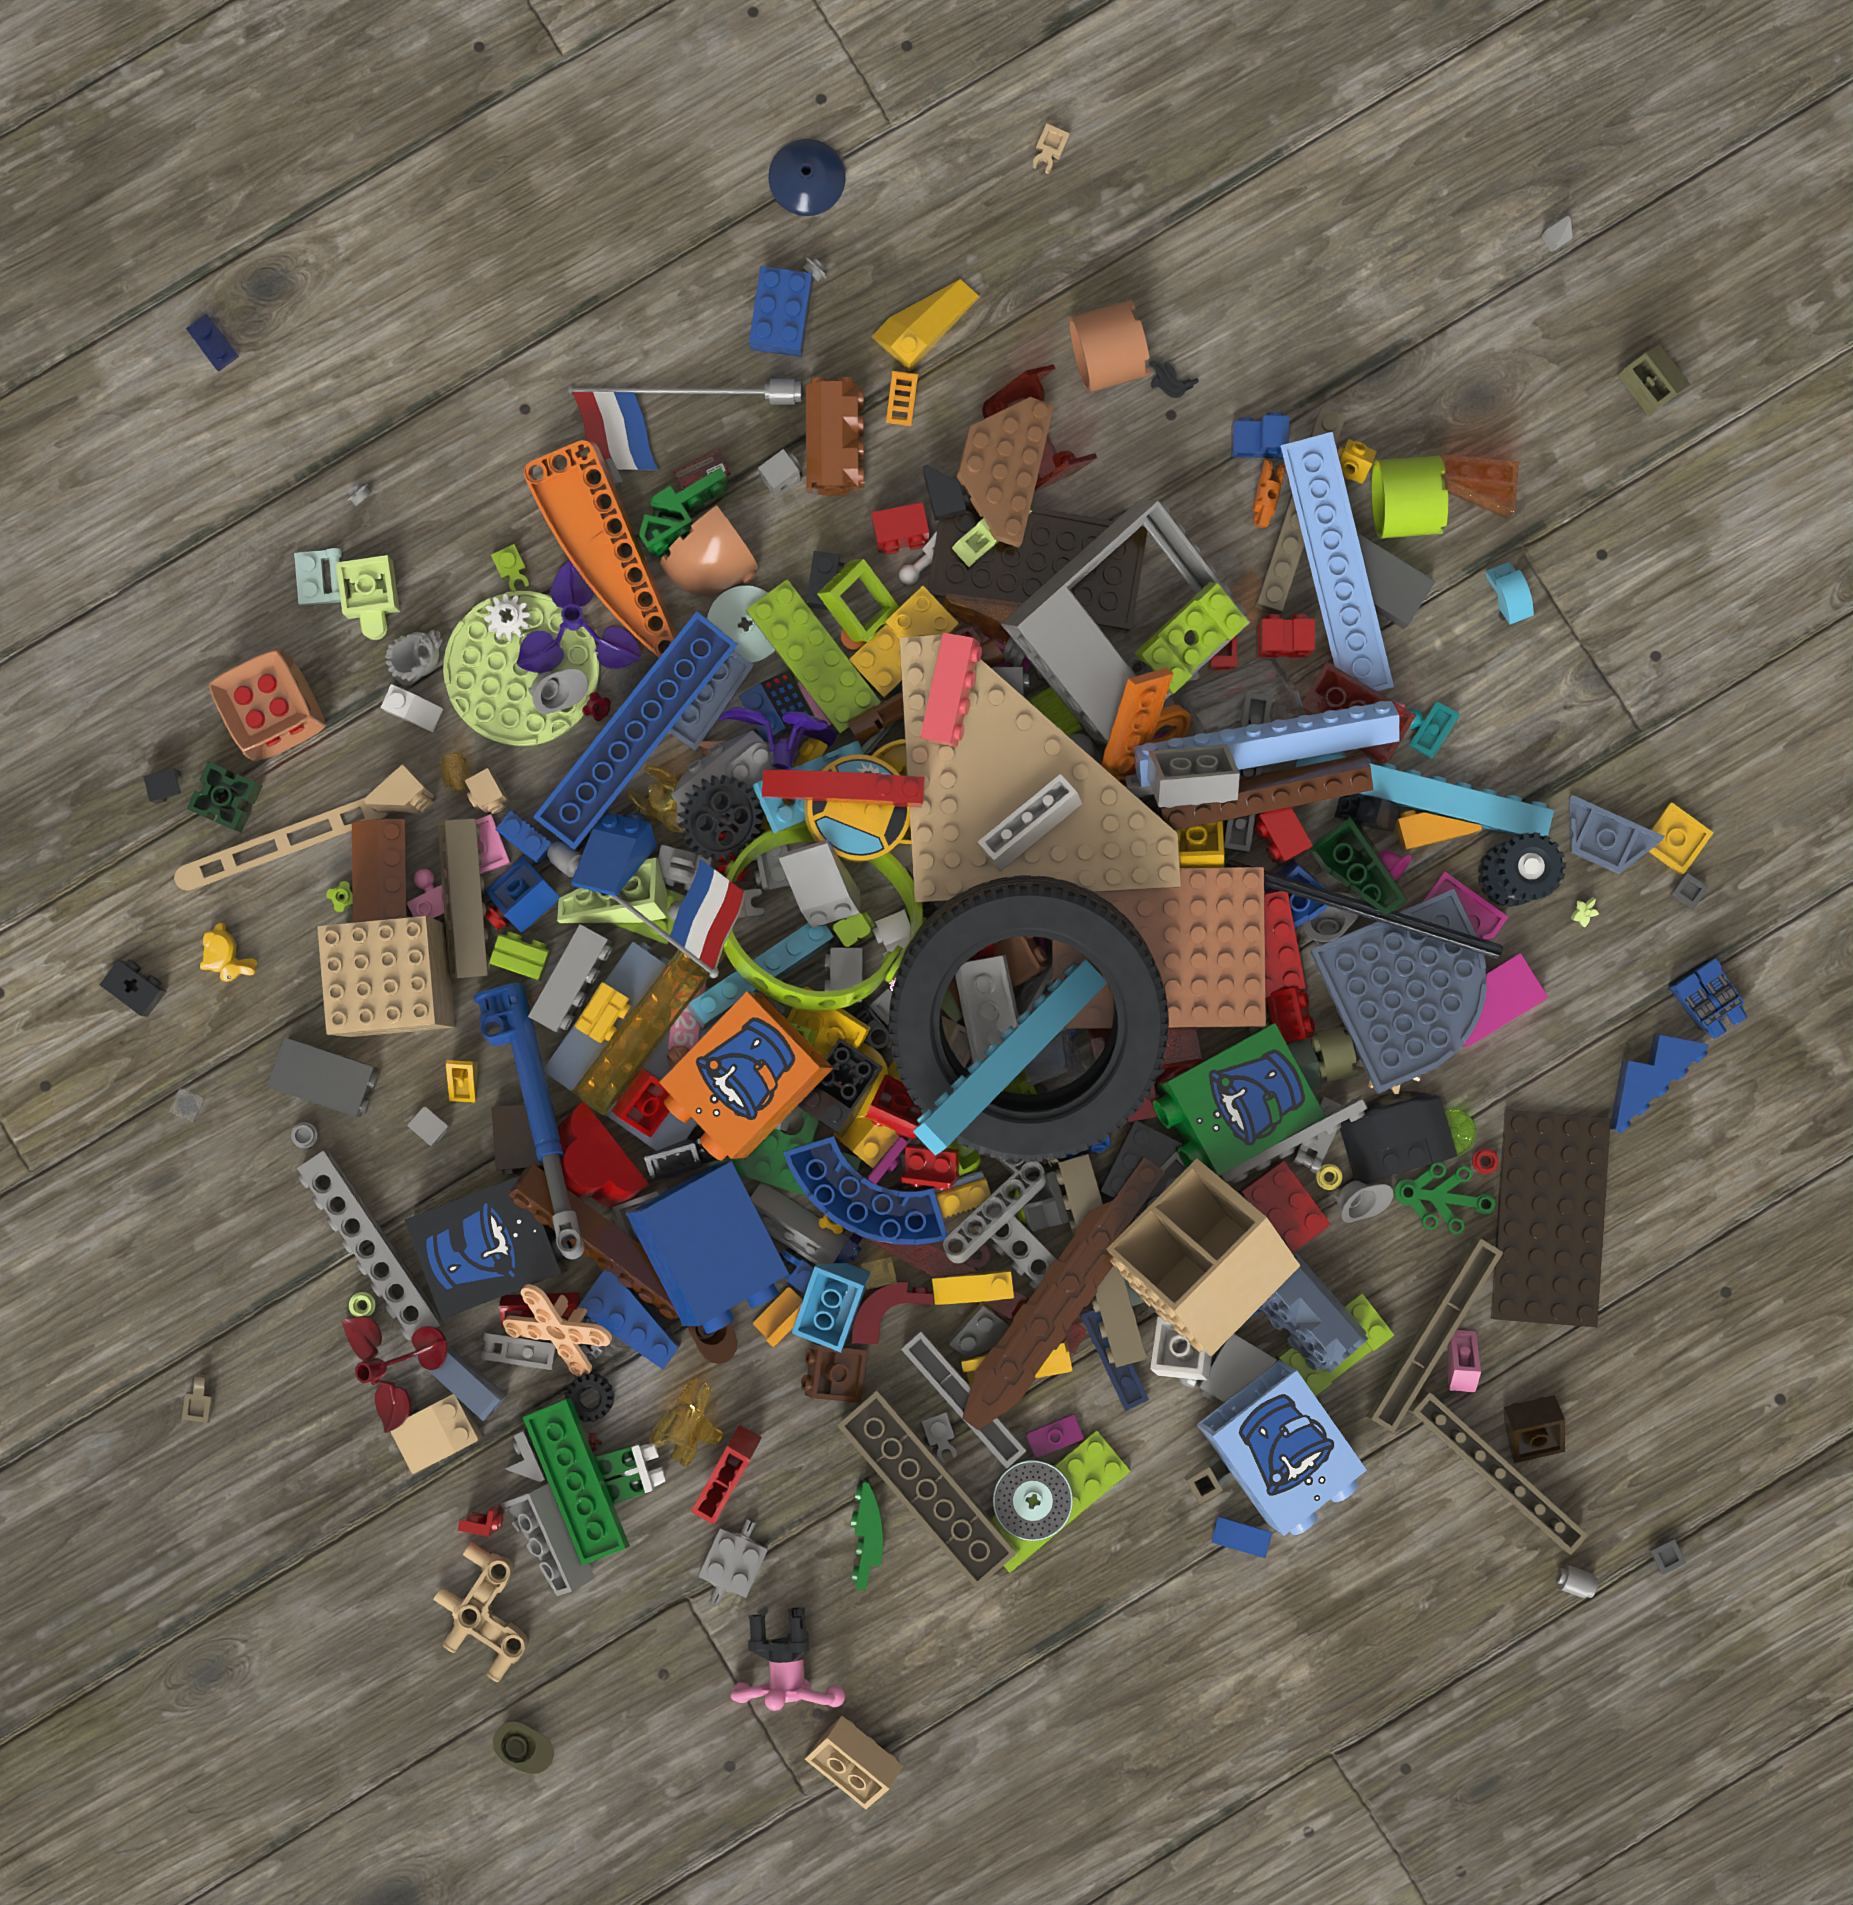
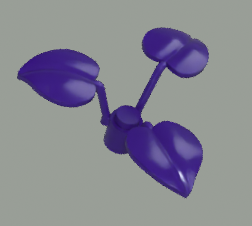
[517,561,641,673]
[719,708,837,770]

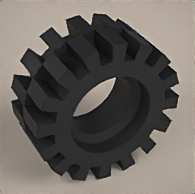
[565,1373,615,1422]

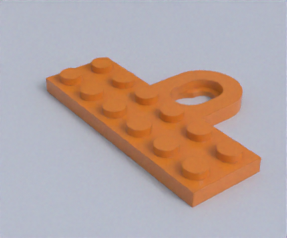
[1101,668,1191,787]

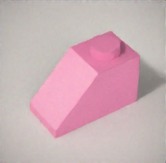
[1447,1330,1481,1392]

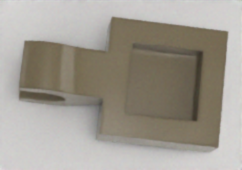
[182,1374,214,1423]

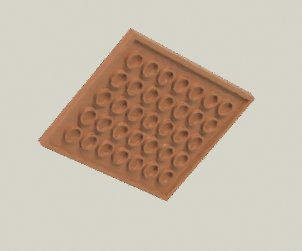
[1052,867,1266,1029]

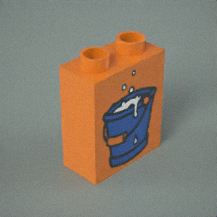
[659,991,833,1161]

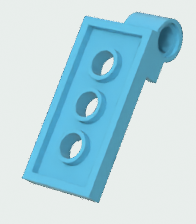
[753,741,864,833]

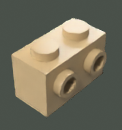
[465,768,510,814]

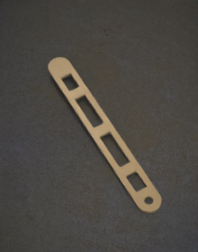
[174,797,389,891]

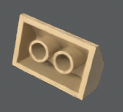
[363,764,436,814]
[805,1716,903,1809]

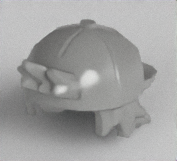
[385,630,443,686]

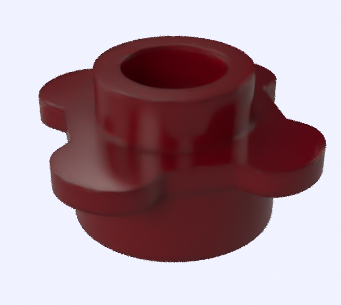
[582,692,610,721]

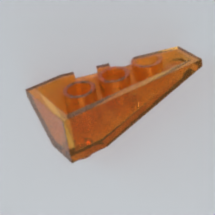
[943,593,1023,645]

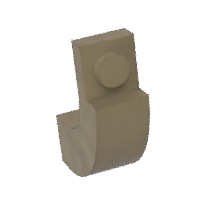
[1185,1452,1233,1504]

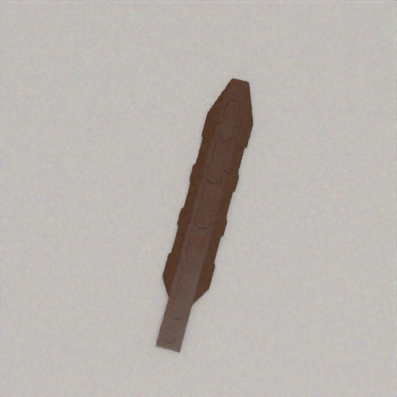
[962,1157,1166,1430]

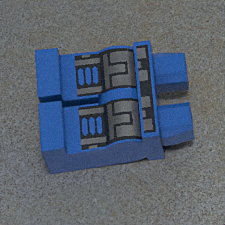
[1669,958,1747,1039]

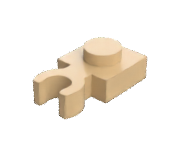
[1033,123,1070,174]

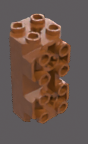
[806,377,864,496]

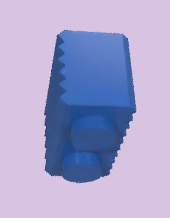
[495,811,553,864]

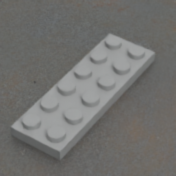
[1222,1095,1368,1184]

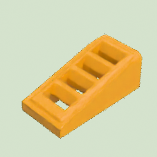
[886,371,918,426]

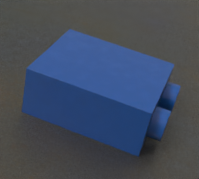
[626,1161,789,1334]

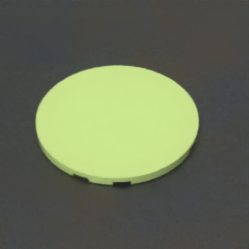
[443,591,600,746]

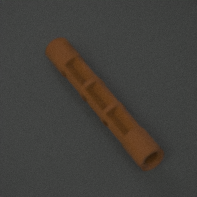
[847,637,1006,743]

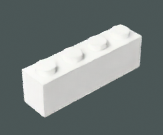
[978,774,1082,871]

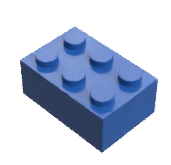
[749,266,813,357]

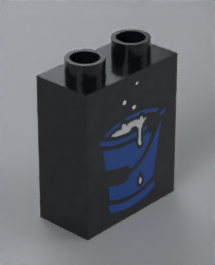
[405,1176,573,1320]

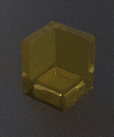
[861,1256,897,1290]

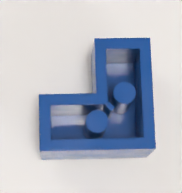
[1231,412,1289,459]

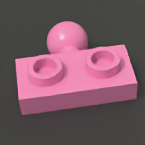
[406,869,444,919]

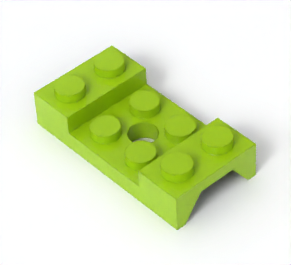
[1134,582,1249,694]
[1277,1292,1395,1397]

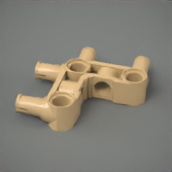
[433,1542,528,1682]

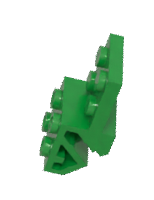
[639,467,729,558]

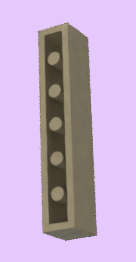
[437,818,490,978]

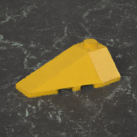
[872,279,979,372]

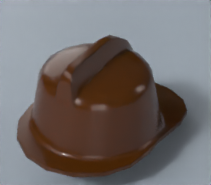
[689,1323,738,1364]

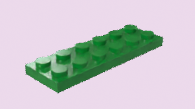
[523,1397,630,1565]

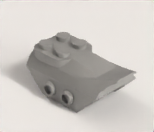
[671,730,782,831]

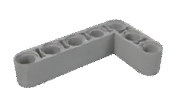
[943,1156,1046,1263]

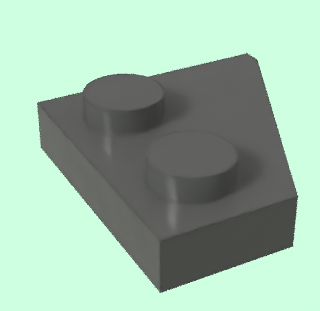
[947,1302,1011,1359]

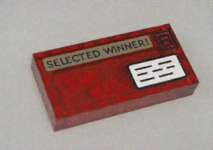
[673,450,731,490]

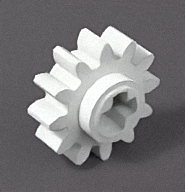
[484,594,532,641]

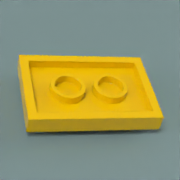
[787,986,871,1059]

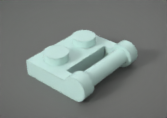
[294,548,342,606]

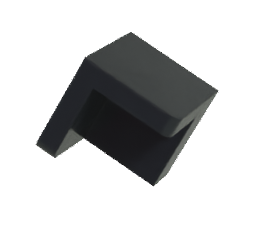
[143,768,181,804]

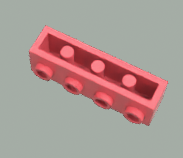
[920,633,982,747]

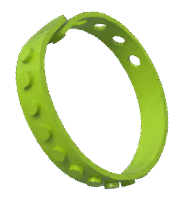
[723,822,926,1011]

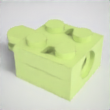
[336,555,400,640]

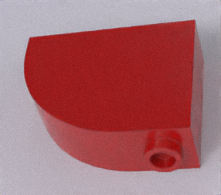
[691,1425,762,1525]

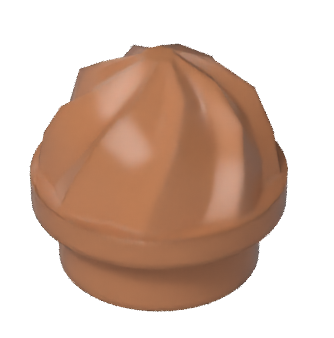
[666,1046,690,1069]

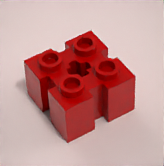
[1256,614,1315,658]

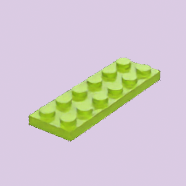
[746,579,881,735]
[990,1430,1130,1573]

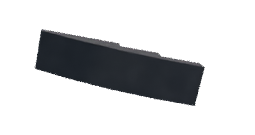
[644,1133,728,1182]

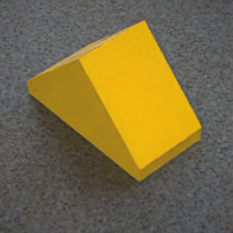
[446,1060,479,1103]

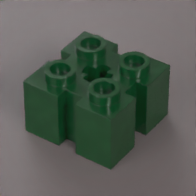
[187,761,263,833]

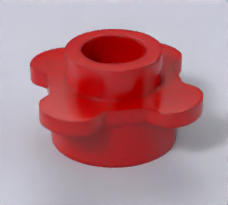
[485,906,509,930]

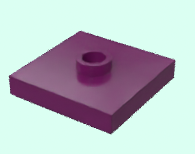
[868,1137,908,1184]

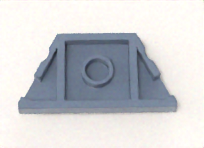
[1569,795,1665,874]

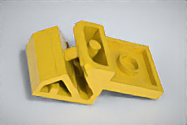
[849,586,959,698]

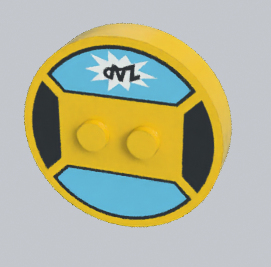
[804,754,910,862]

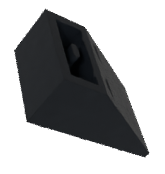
[797,1038,883,1137]

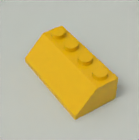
[833,1062,902,1168]

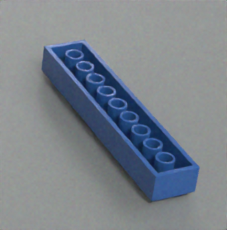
[533,611,738,850]

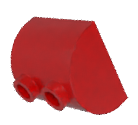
[611,1067,670,1138]
[865,1074,922,1139]

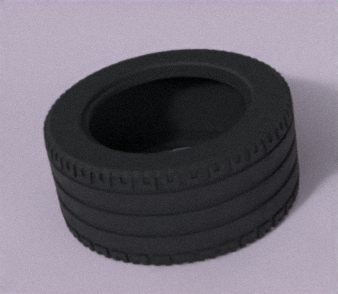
[889,875,1169,1162]

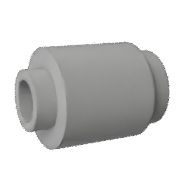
[1556,1564,1598,1598]

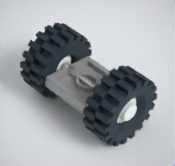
[1478,832,1566,907]

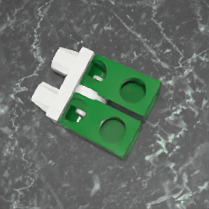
[594,1442,666,1504]

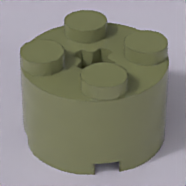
[1311,1025,1358,1083]

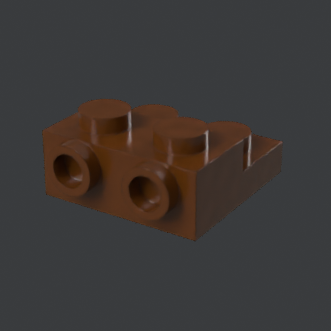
[801,1343,868,1403]

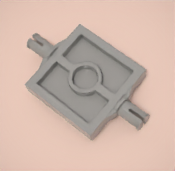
[698,1518,768,1606]

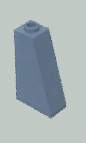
[414,1345,507,1421]

